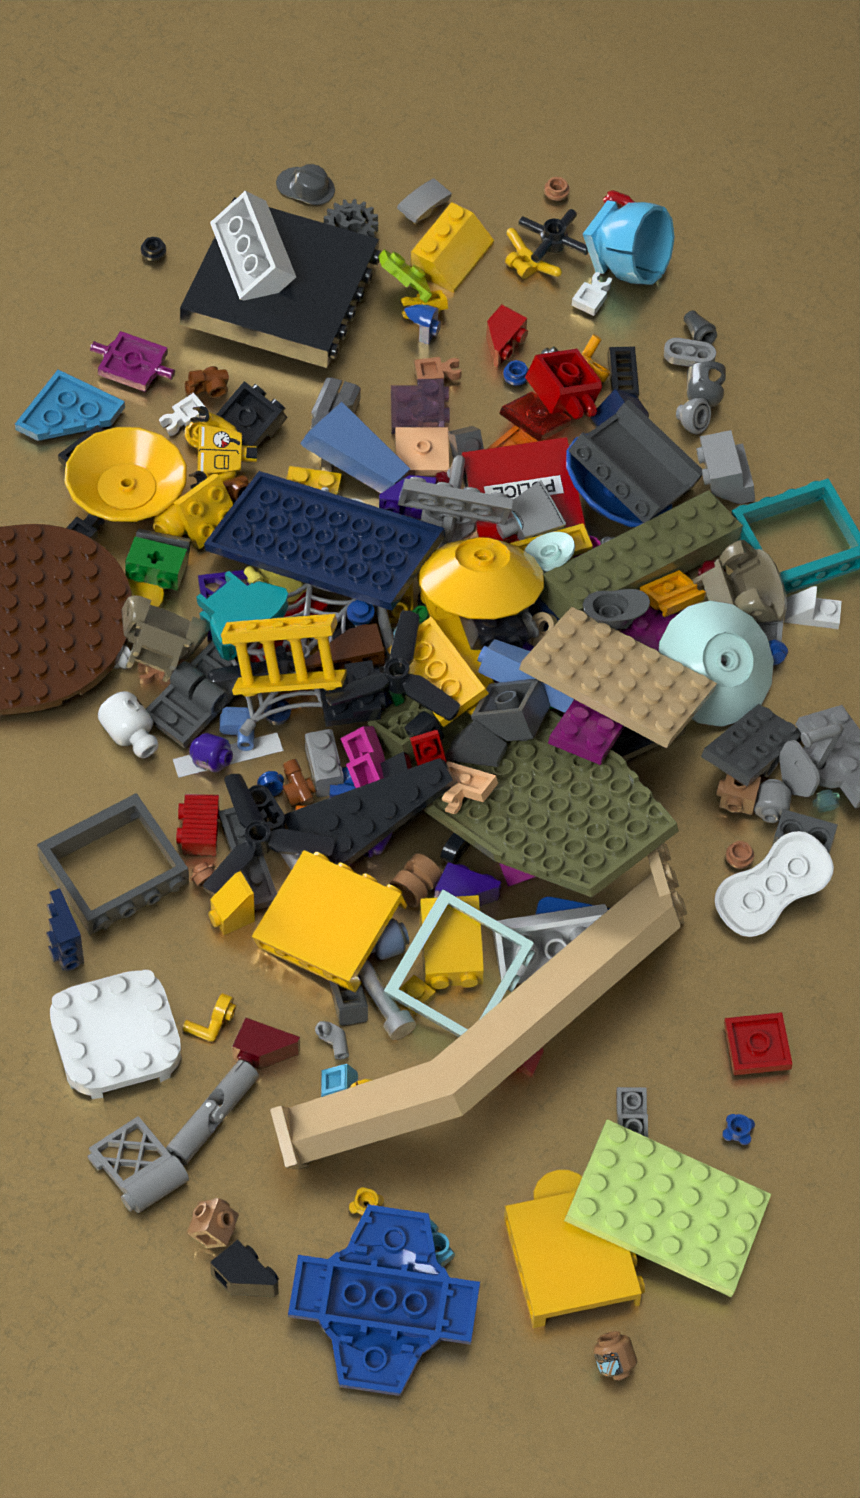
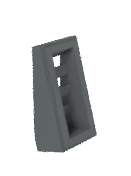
[329,975,368,1026]

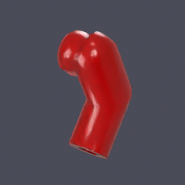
[603,190,635,207]

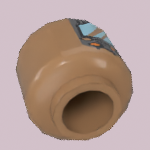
[593,1331,637,1380]

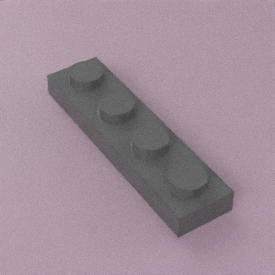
[218,807,277,911]

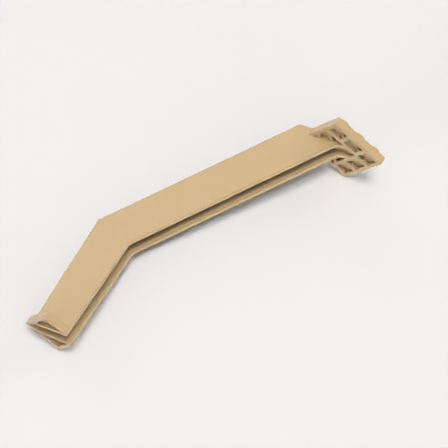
[270,842,687,1170]

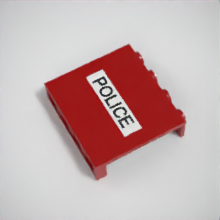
[462,437,586,543]

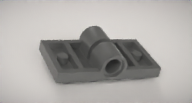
[146,641,252,749]
[701,704,801,786]

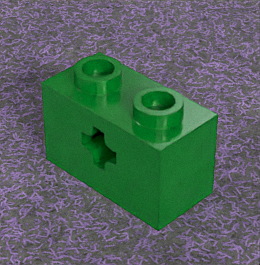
[125,537,187,591]

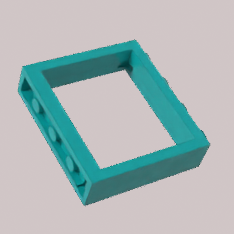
[731,478,860,594]

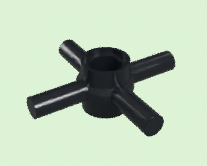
[518,209,588,263]

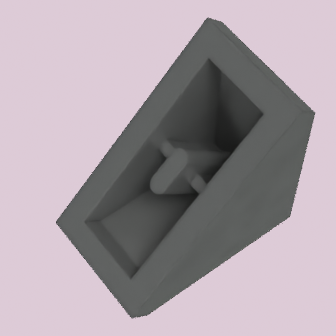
[445,720,508,767]

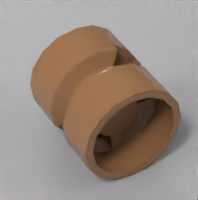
[389,853,442,908]

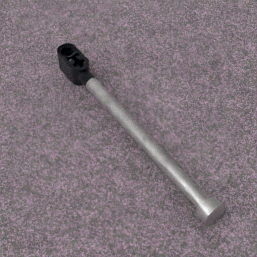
[249,785,416,1040]

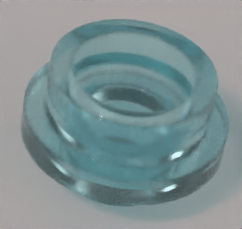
[812,790,840,813]

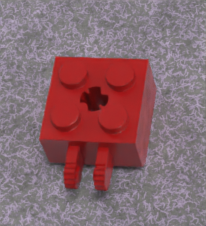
[525,348,602,419]

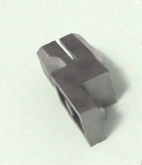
[310,377,361,472]

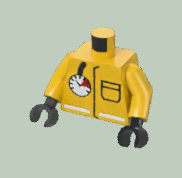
[189,406,257,489]

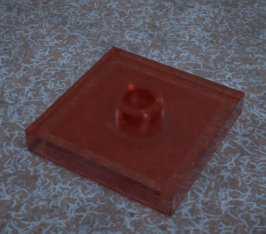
[499,391,572,441]

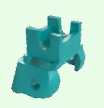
[196,571,289,661]

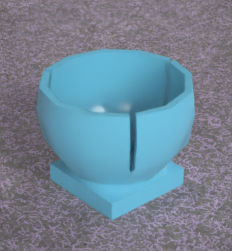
[583,200,675,285]

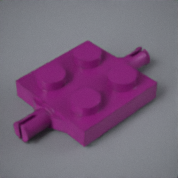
[90,331,175,392]

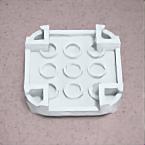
[50,970,182,1099]

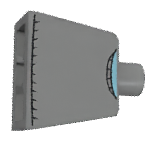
[496,480,566,541]

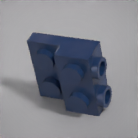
[46,888,84,971]

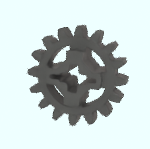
[324,199,379,238]

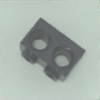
[772,809,838,854]

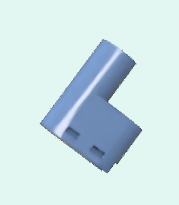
[219,707,255,751]

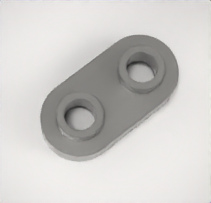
[664,338,716,367]

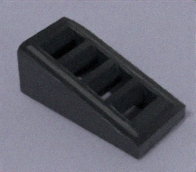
[607,346,639,397]

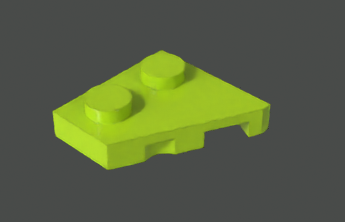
[378,249,432,303]

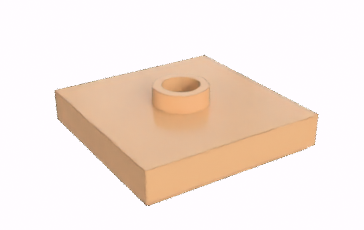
[395,427,449,476]

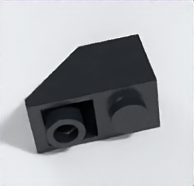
[210,1240,279,1297]

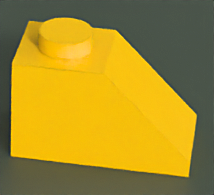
[208,871,255,935]

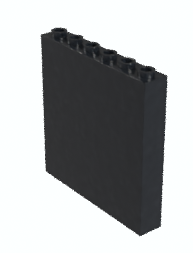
[180,197,382,368]

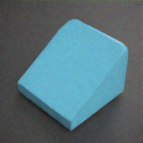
[321,1064,358,1097]

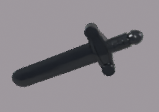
[208,645,309,682]

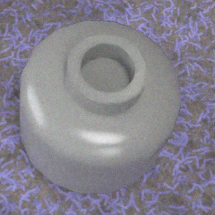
[754,779,791,823]

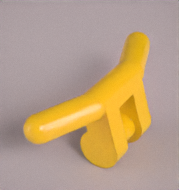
[505,228,562,279]

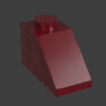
[232,1017,300,1070]

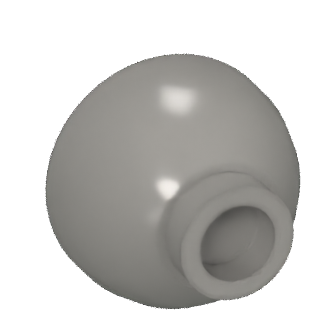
[676,398,711,435]

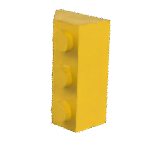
[411,202,494,293]

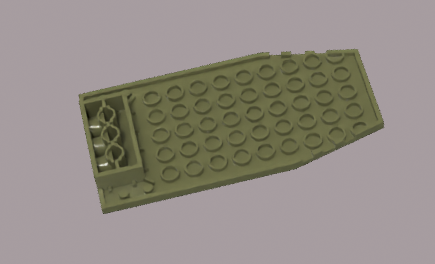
[368,682,679,897]

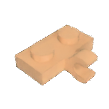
[442,761,498,814]

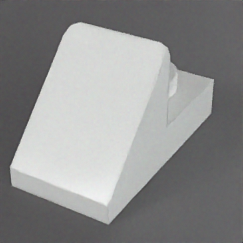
[784,586,842,629]

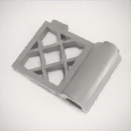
[88,1116,189,1213]

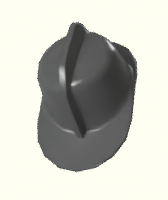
[276,164,335,205]
[583,589,650,630]

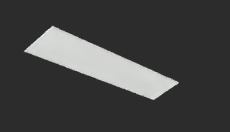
[173,733,283,778]

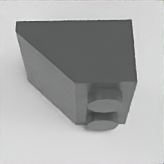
[471,679,550,741]

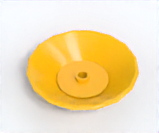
[65,427,187,522]
[419,538,544,620]

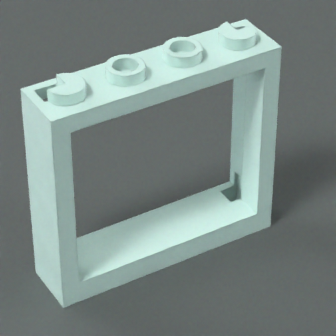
[383,890,535,1037]

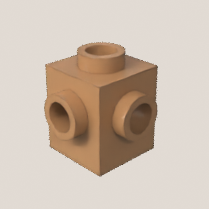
[716,774,761,815]
[187,1198,239,1248]

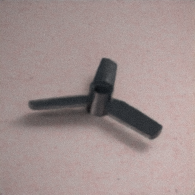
[325,610,460,721]
[203,774,334,895]

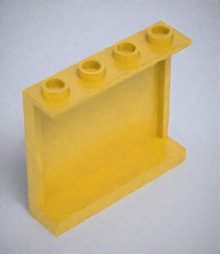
[252,850,407,993]
[504,1191,645,1328]

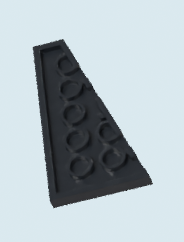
[284,758,458,866]

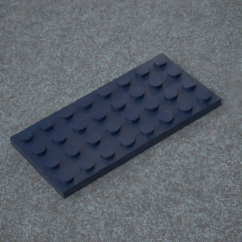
[204,471,446,611]

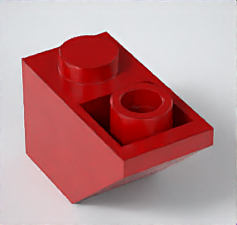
[486,304,528,368]
[410,730,447,766]

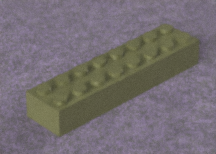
[539,490,743,619]

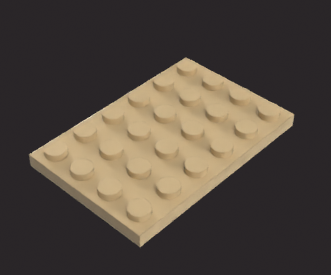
[519,607,717,748]

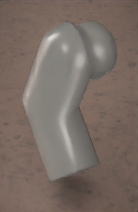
[315,1021,349,1060]

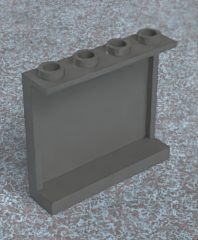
[568,400,702,523]

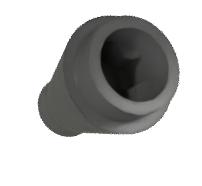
[684,310,717,344]

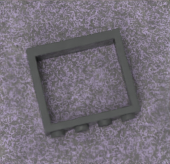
[37,793,189,935]

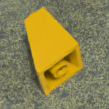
[419,895,484,989]

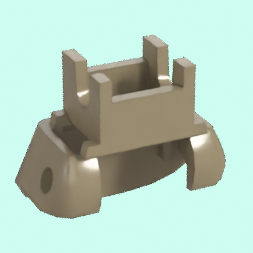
[692,540,787,624]
[121,596,211,682]

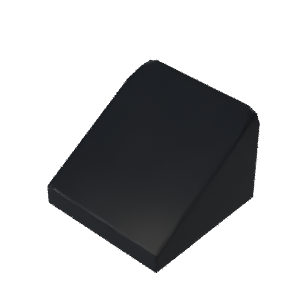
[404,711,445,740]

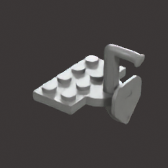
[398,455,513,548]
[779,705,860,808]

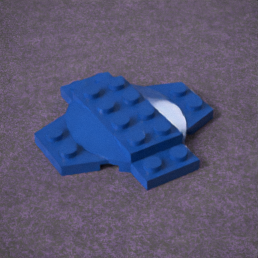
[288,1204,480,1396]

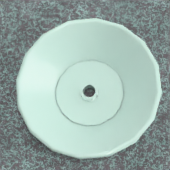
[658,601,774,727]

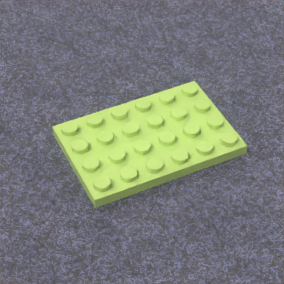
[564,1119,771,1297]

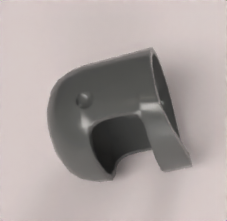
[687,361,726,408]

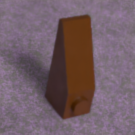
[305,623,385,672]

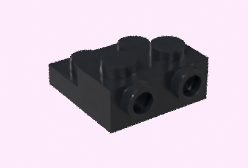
[216,381,288,447]
[459,615,529,650]
[319,660,386,727]

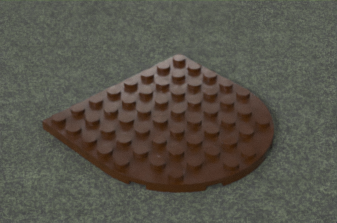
[0,524,132,715]

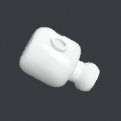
[98,691,158,758]

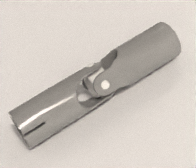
[166,1060,259,1165]

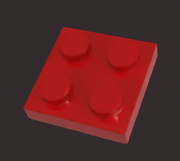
[724,1012,793,1075]

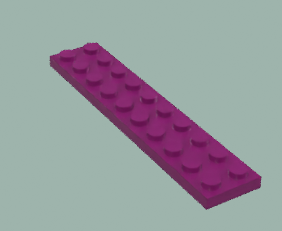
[548,604,695,765]

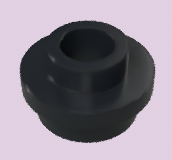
[141,237,166,261]

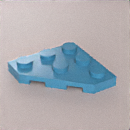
[15,370,125,441]

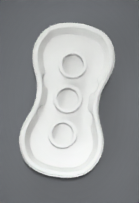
[714,831,834,937]

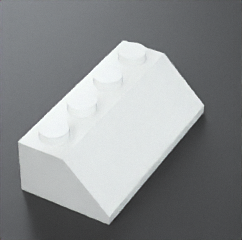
[210,191,296,301]
[493,904,608,984]

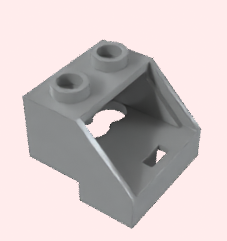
[696,430,755,504]

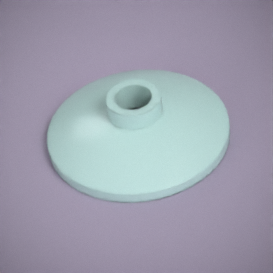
[524,532,575,572]

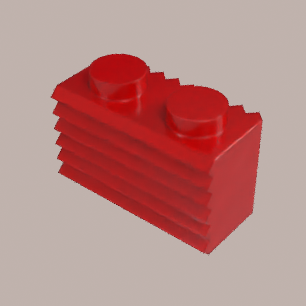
[176,794,220,857]

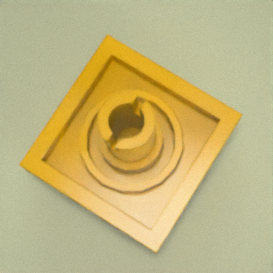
[173,474,233,549]

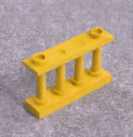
[221,613,347,697]

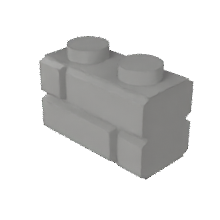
[305,729,344,797]

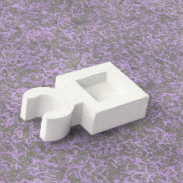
[572,272,612,316]
[159,393,205,436]

